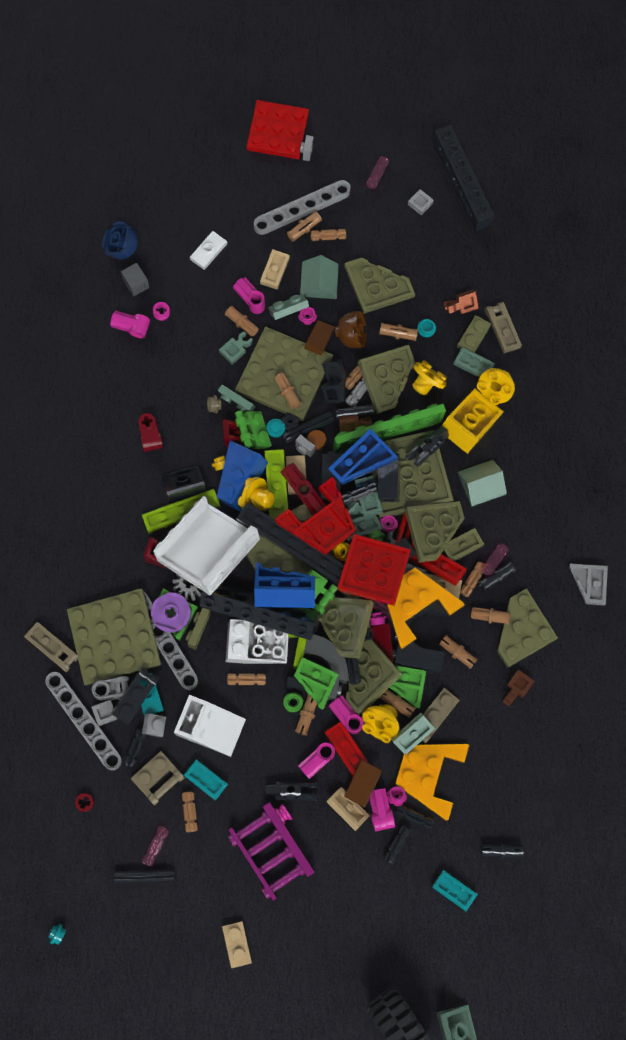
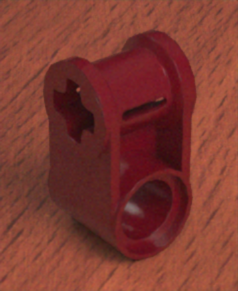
[138,413,163,452]

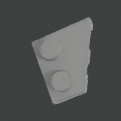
[570,564,608,605]

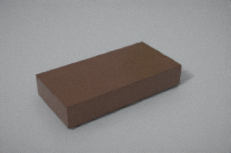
[304,320,335,356]

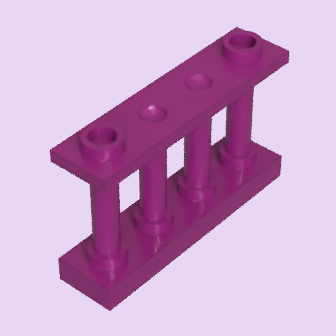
[228,803,314,900]

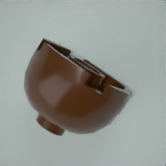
[335,311,367,349]

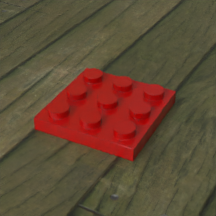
[247,100,309,159]
[338,534,411,606]

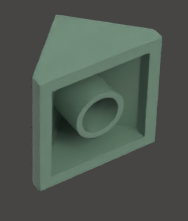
[300,255,339,299]
[457,460,507,507]
[437,1005,477,1040]

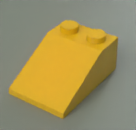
[441,389,503,454]

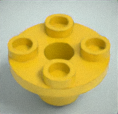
[413,360,447,395]
[477,368,515,405]
[238,477,275,511]
[362,704,399,743]

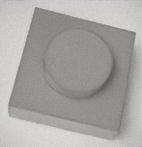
[300,135,313,161]
[408,189,434,215]
[295,435,315,457]
[92,700,117,726]
[142,714,166,737]

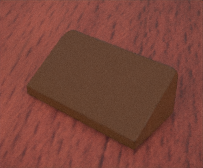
[344,760,382,807]

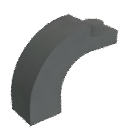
[304,635,348,701]

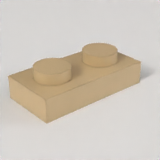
[260,250,290,290]
[327,787,370,831]
[222,921,252,968]

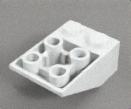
[225,619,288,664]
[174,695,246,757]

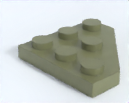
[344,258,415,314]
[358,345,415,414]
[405,501,465,563]
[497,589,558,668]
[319,596,374,659]
[346,640,403,716]

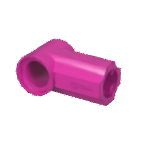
[233,277,265,314]
[110,311,150,338]
[329,696,363,734]
[298,743,335,779]
[369,788,395,832]

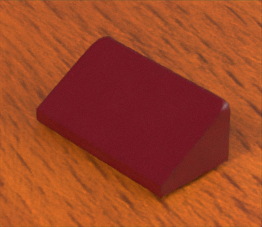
[371,623,393,662]

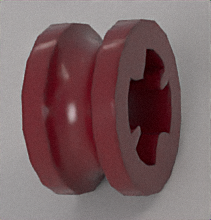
[75,793,94,812]

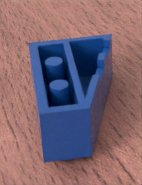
[328,429,398,485]
[217,441,268,512]
[254,562,315,608]

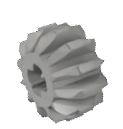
[173,574,202,601]

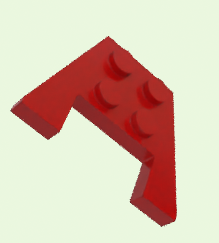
[274,477,356,555]

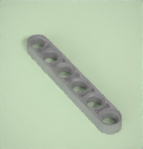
[254,180,350,235]
[134,589,198,690]
[46,672,122,770]

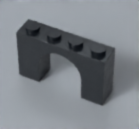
[321,450,401,503]
[392,600,450,674]

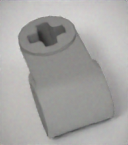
[92,676,129,701]

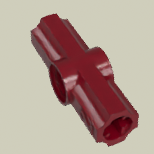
[280,462,326,516]

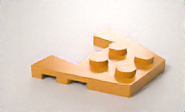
[387,568,465,649]
[395,744,469,821]

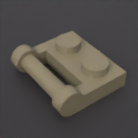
[131,751,185,806]

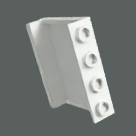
[153,496,260,595]

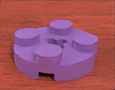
[151,593,191,633]

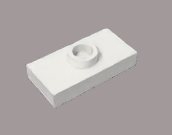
[190,231,227,270]

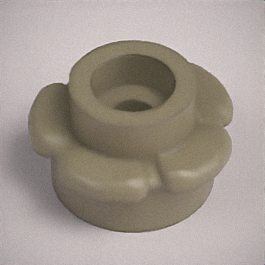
[207,395,221,414]

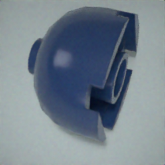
[102,221,138,260]

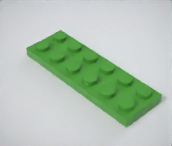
[333,404,446,454]

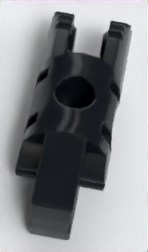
[406,426,449,467]
[265,782,317,801]

